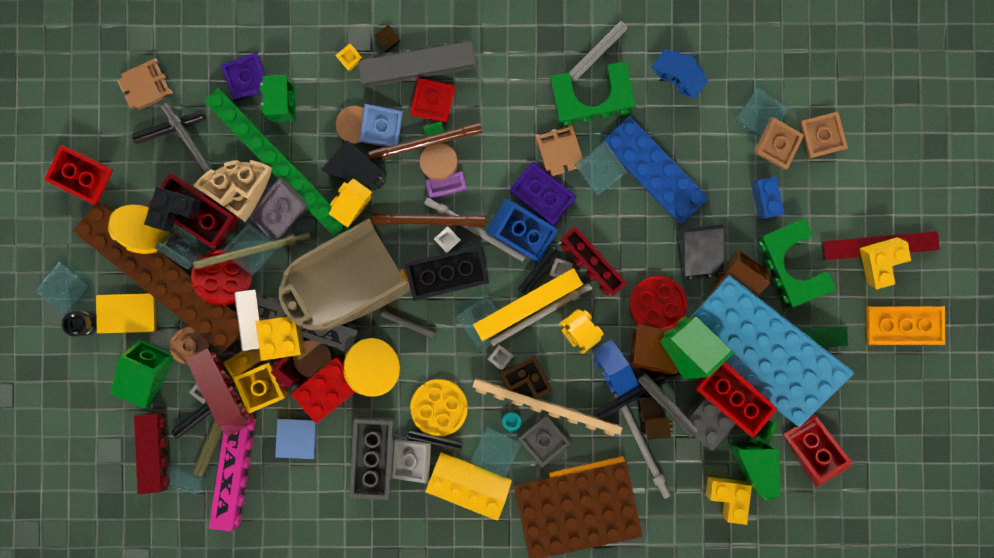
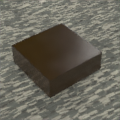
[374,25,401,53]

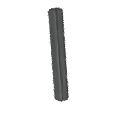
[638,373,698,437]

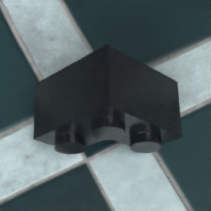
[144,187,202,232]

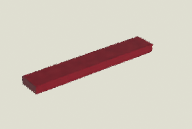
[822,231,940,261]

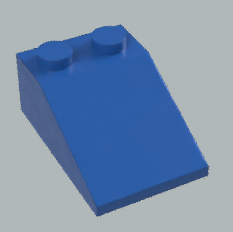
[486,198,558,262]

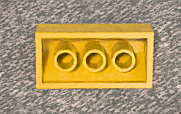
[425,452,512,521]

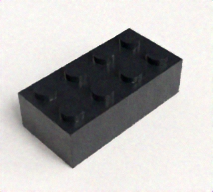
[404,245,489,301]

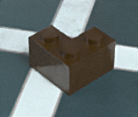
[500,354,553,399]
[638,395,673,440]

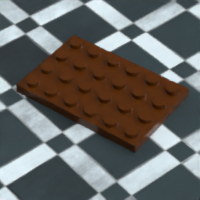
[514,460,643,558]

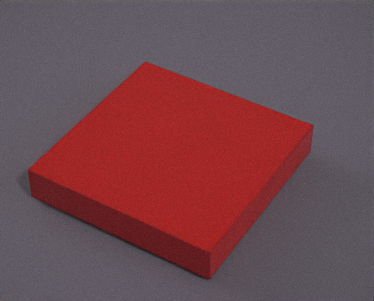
[410,77,456,124]

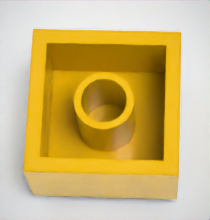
[255,317,305,361]
[233,361,289,414]

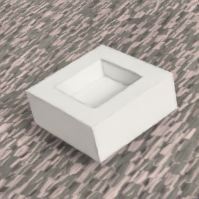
[434,226,461,253]

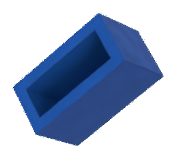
[751,176,784,220]

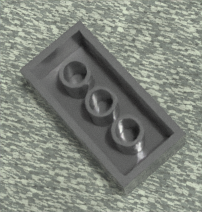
[349,416,395,500]

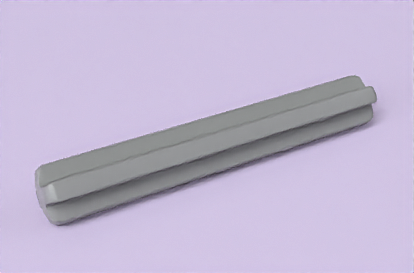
[570,21,627,81]

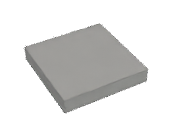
[392,439,431,483]

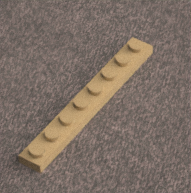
[472,378,622,436]

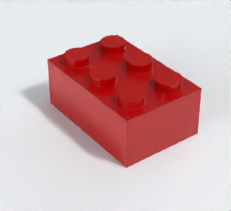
[291,354,355,424]

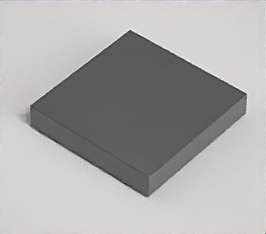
[517,413,571,468]

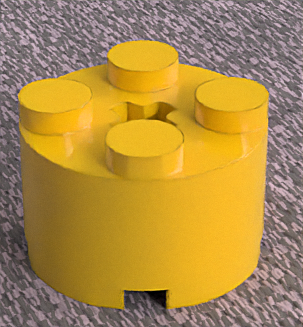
[559,309,604,354]

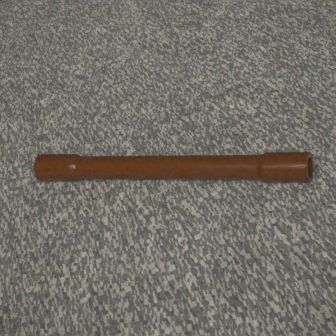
[368,122,483,162]
[371,213,486,227]

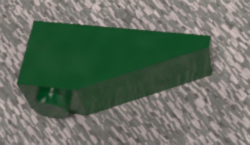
[798,327,848,348]

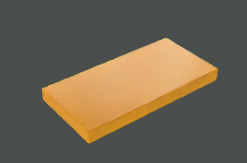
[866,306,945,345]

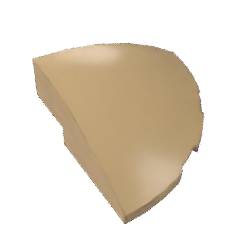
[193,160,272,222]

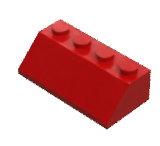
[695,362,778,439]

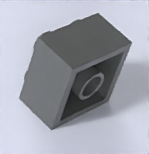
[685,395,735,451]

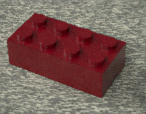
[148,173,240,250]
[186,348,249,436]

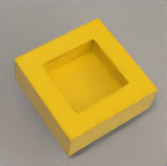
[335,44,362,71]

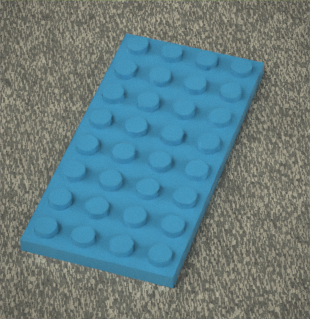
[690,275,854,427]

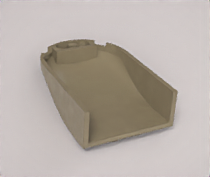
[279,218,411,331]

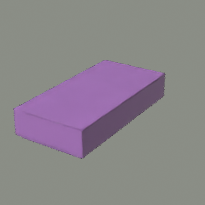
[426,171,467,199]

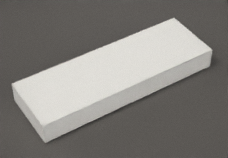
[234,290,259,351]

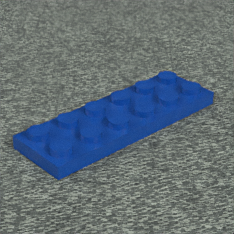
[601,116,709,225]

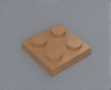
[799,112,848,159]
[754,118,804,170]

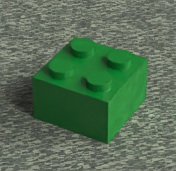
[260,75,296,123]

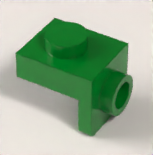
[744,420,778,445]

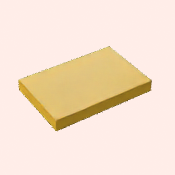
[96,294,157,333]

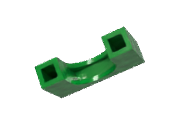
[550,61,635,126]
[757,218,836,308]

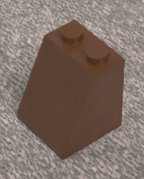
[708,249,770,297]
[629,324,678,375]

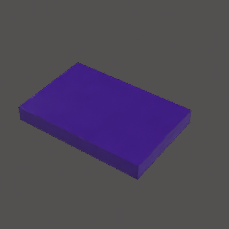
[509,161,577,226]

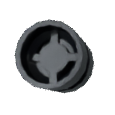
[61,311,97,337]

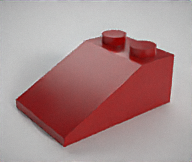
[44,145,114,205]
[783,415,853,488]

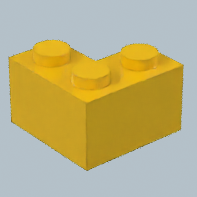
[329,179,372,227]
[860,237,911,290]
[705,476,752,525]

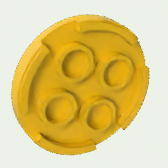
[108,205,171,254]
[343,338,400,397]
[410,379,468,437]

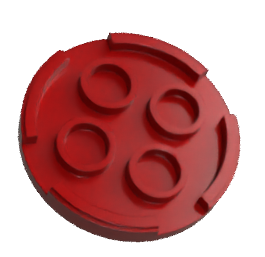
[191,250,252,305]
[629,276,688,330]

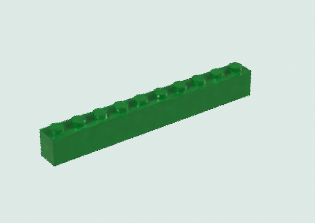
[204,88,353,237]

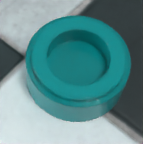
[502,411,521,431]

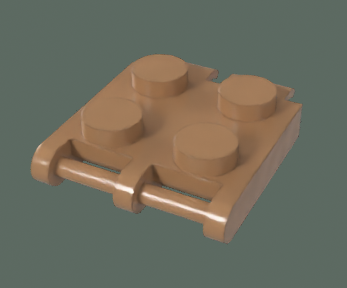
[117,59,173,110]
[535,124,583,176]

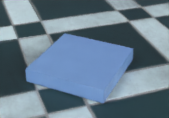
[359,104,403,147]
[275,418,317,459]

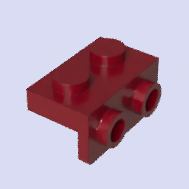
[270,356,302,388]

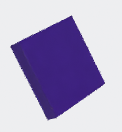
[221,52,266,102]

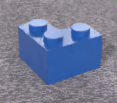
[651,49,708,99]
[592,339,639,397]

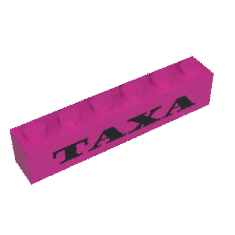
[209,412,256,532]

